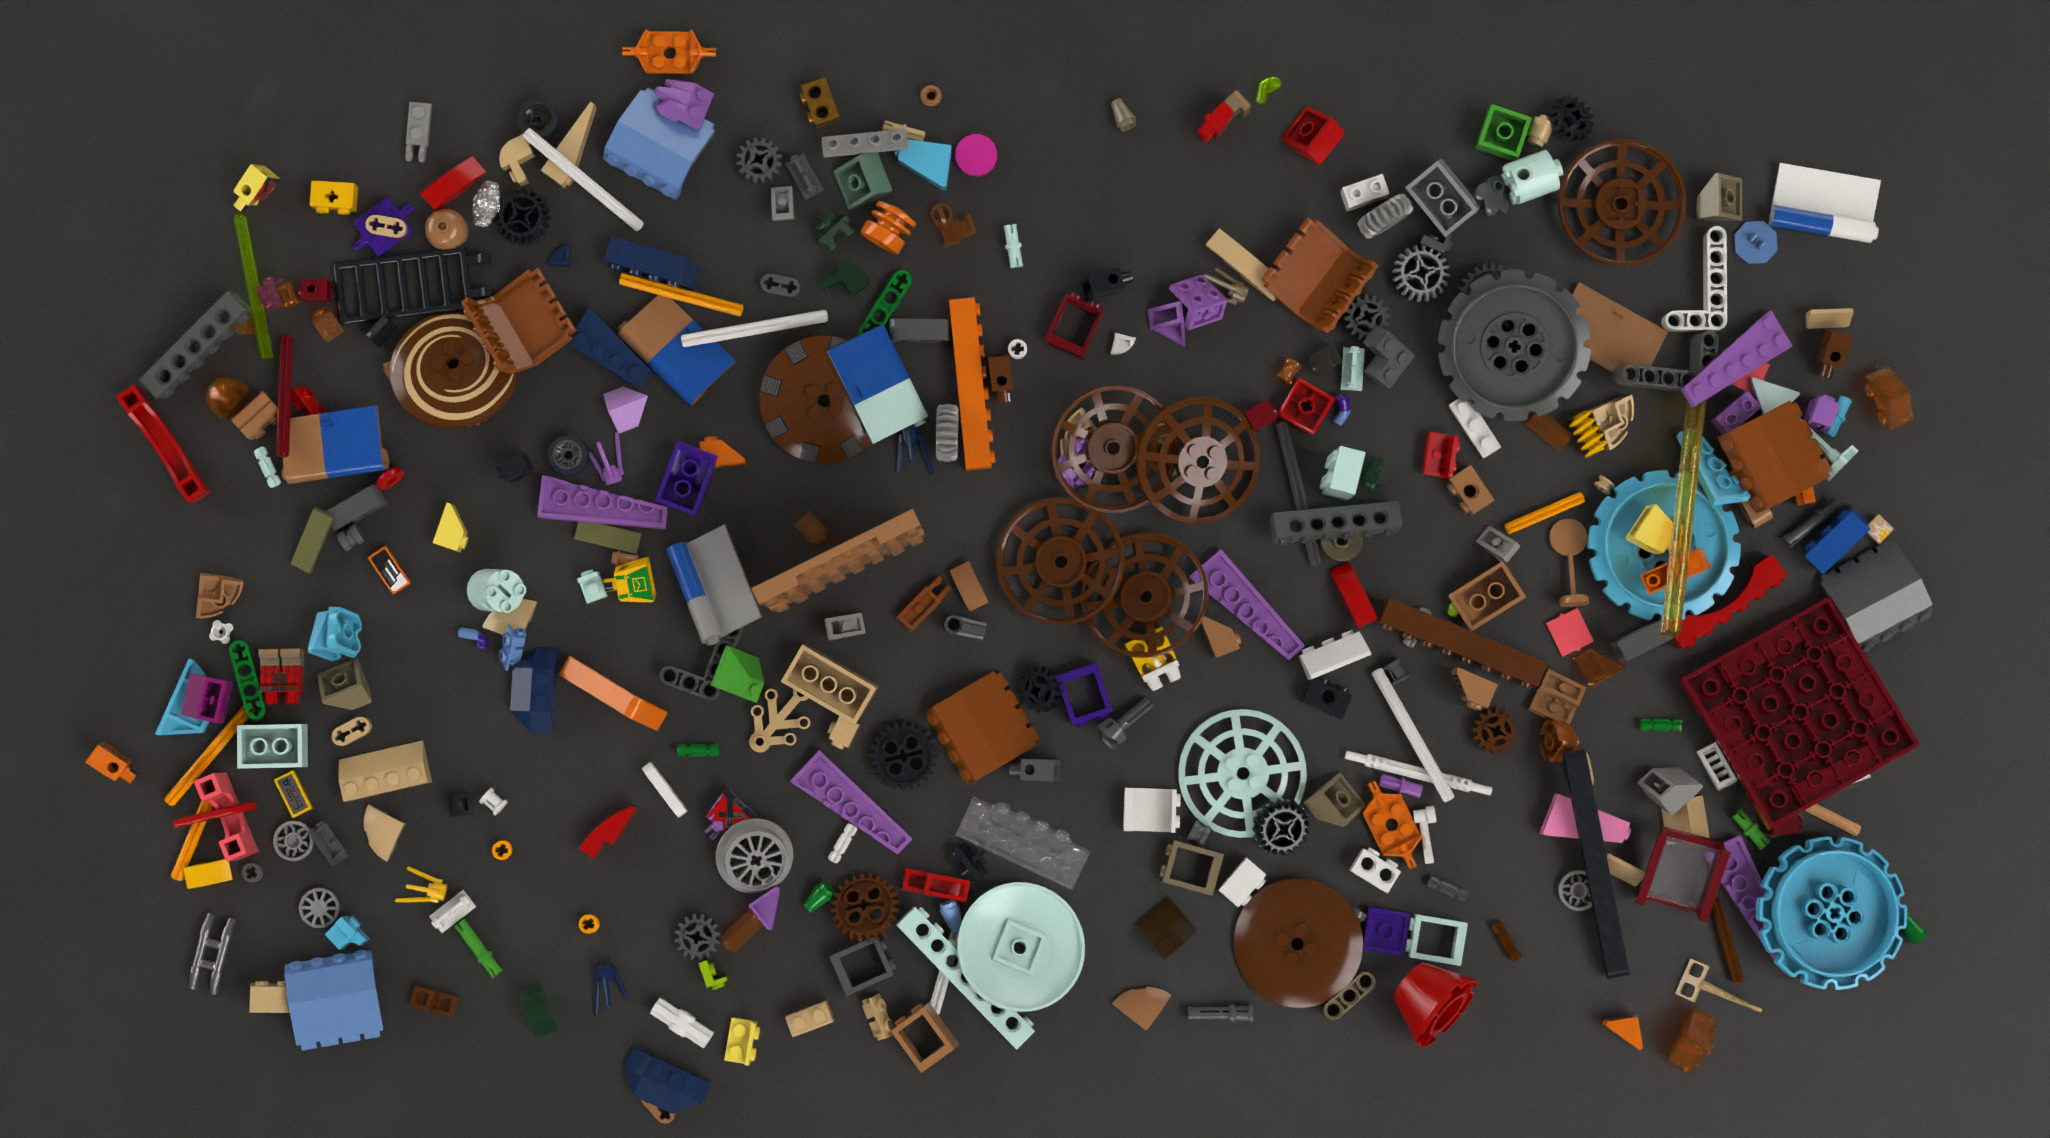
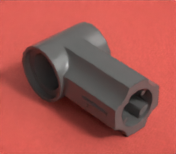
[944,615,987,641]

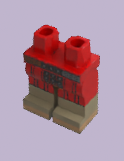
[1197,90,1251,143]
[258,648,305,705]

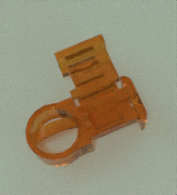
[931,203,977,248]

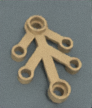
[749,689,811,752]

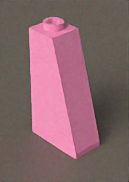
[1539,794,1631,843]

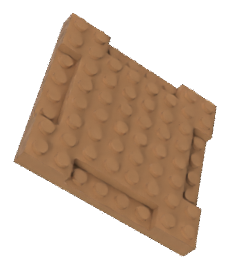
[751,509,926,613]

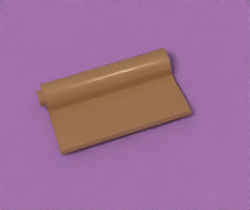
[1572,282,1668,378]

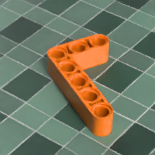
[558,656,668,731]

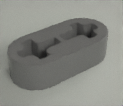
[760,274,801,298]

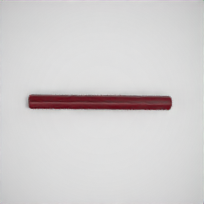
[276,336,293,458]

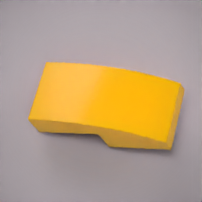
[183,859,233,889]

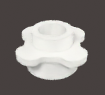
[209,620,233,644]

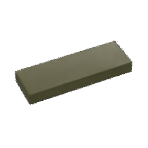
[290,507,335,573]
[574,522,642,554]

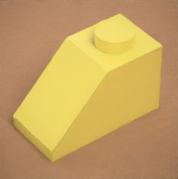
[433,503,469,553]

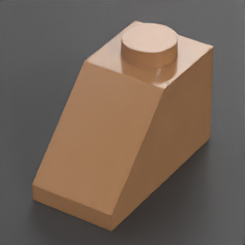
[1201,617,1242,658]

